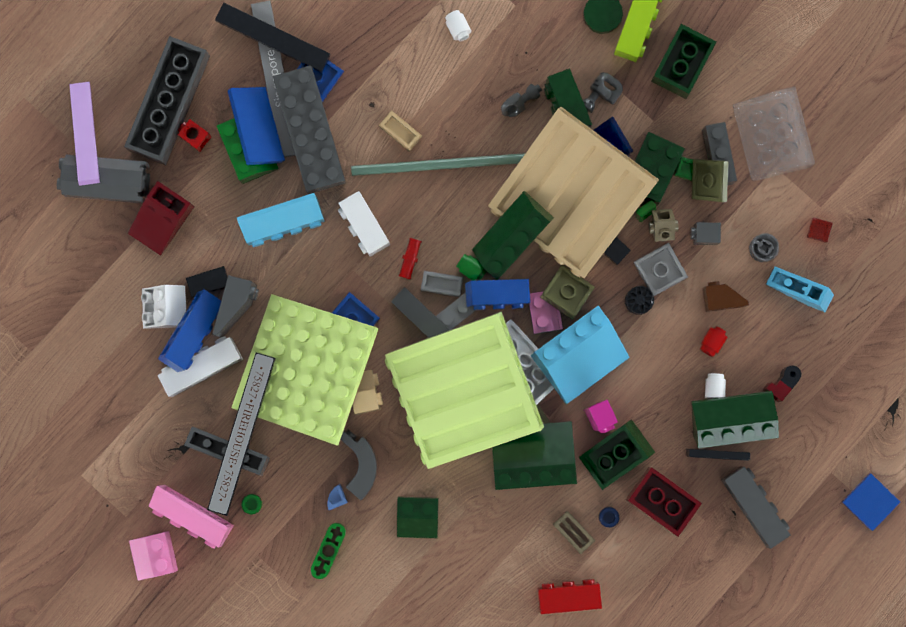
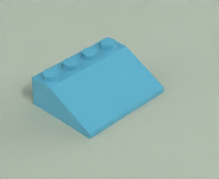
[530,306,630,404]

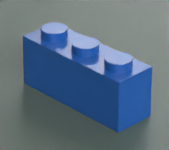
[465,279,530,310]

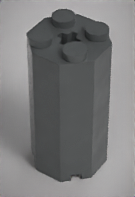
[57,155,150,203]

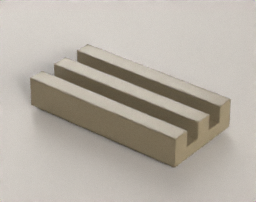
[553,511,596,554]

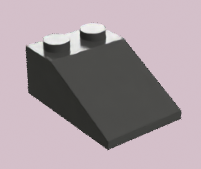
[212,275,259,338]

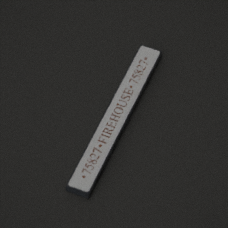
[207,352,276,516]

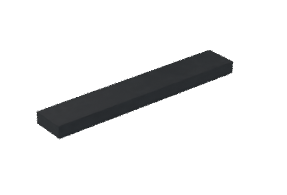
[215,3,331,73]

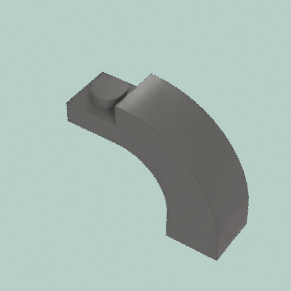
[341,429,377,500]

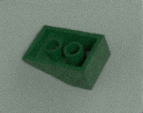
[579,419,655,490]

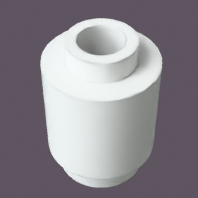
[445,10,471,42]
[705,373,726,399]

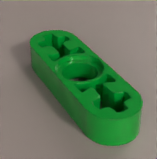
[311,523,346,579]

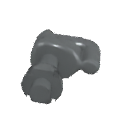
[583,72,623,113]
[501,84,542,117]

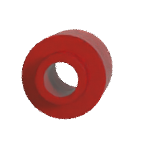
[700,326,728,357]

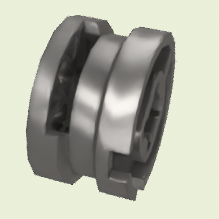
[749,233,779,262]

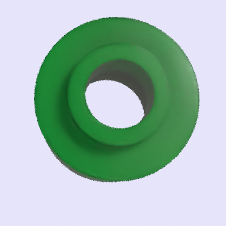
[456,254,487,281]

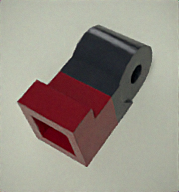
[763,365,802,402]

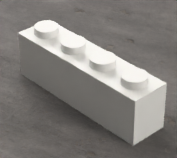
[157,336,243,397]

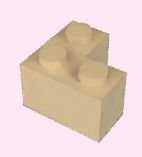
[353,370,384,415]

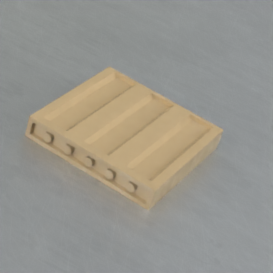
[488,107,659,278]

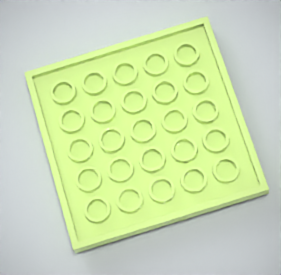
[231,294,378,445]

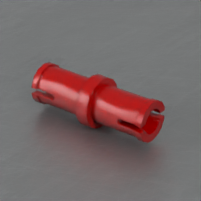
[398,238,422,280]

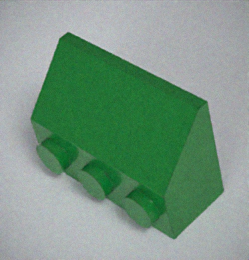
[217,118,279,184]

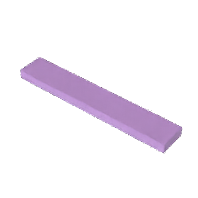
[69,82,100,186]

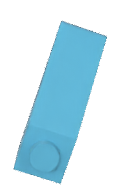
[766,267,834,312]

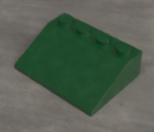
[492,421,577,490]

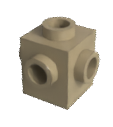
[648,209,678,242]

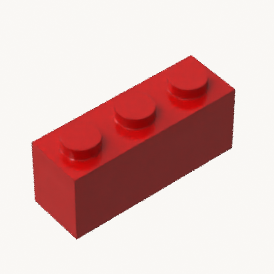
[537,579,602,614]

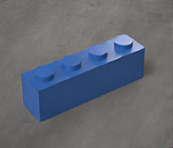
[158,289,221,372]

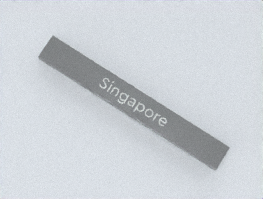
[251,1,296,158]

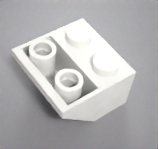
[141,285,186,329]

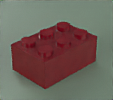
[625,467,702,537]

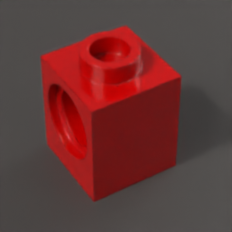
[178,119,212,152]

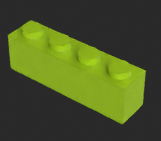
[614,0,662,62]

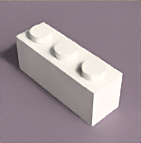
[338,191,390,256]

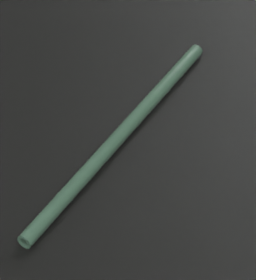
[351,153,526,176]

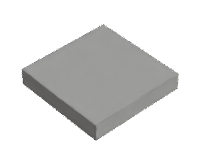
[633,243,688,296]

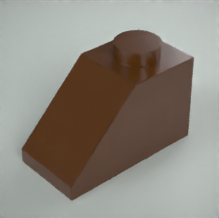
[702,281,749,312]

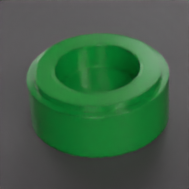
[241,494,262,515]

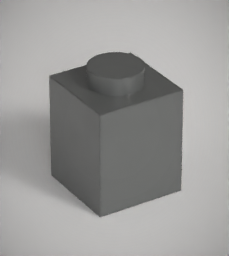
[690,222,721,245]

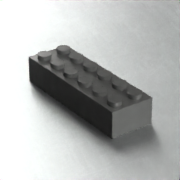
[124,36,210,165]
[273,65,346,194]

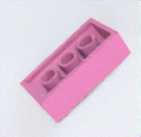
[149,485,234,549]

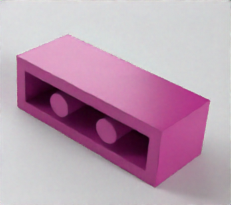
[584,400,618,433]

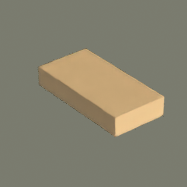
[379,110,422,152]

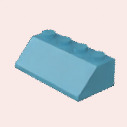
[237,193,325,247]

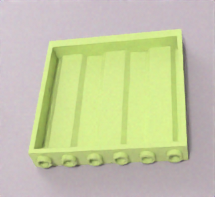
[385,312,544,469]

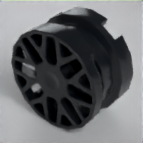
[625,286,654,315]

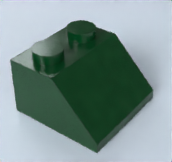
[397,496,439,539]

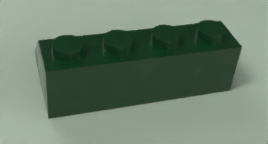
[472,191,554,280]
[691,391,779,448]

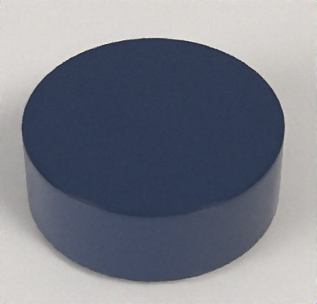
[599,507,619,528]

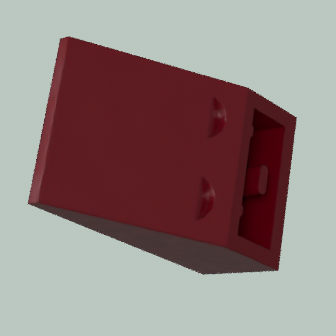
[128,181,195,256]

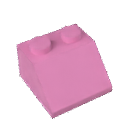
[129,531,178,580]

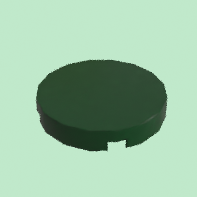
[583,0,623,34]

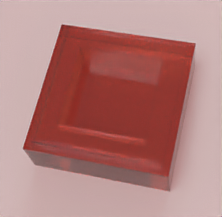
[807,217,833,243]

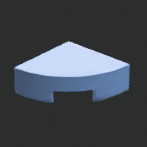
[327,484,348,510]

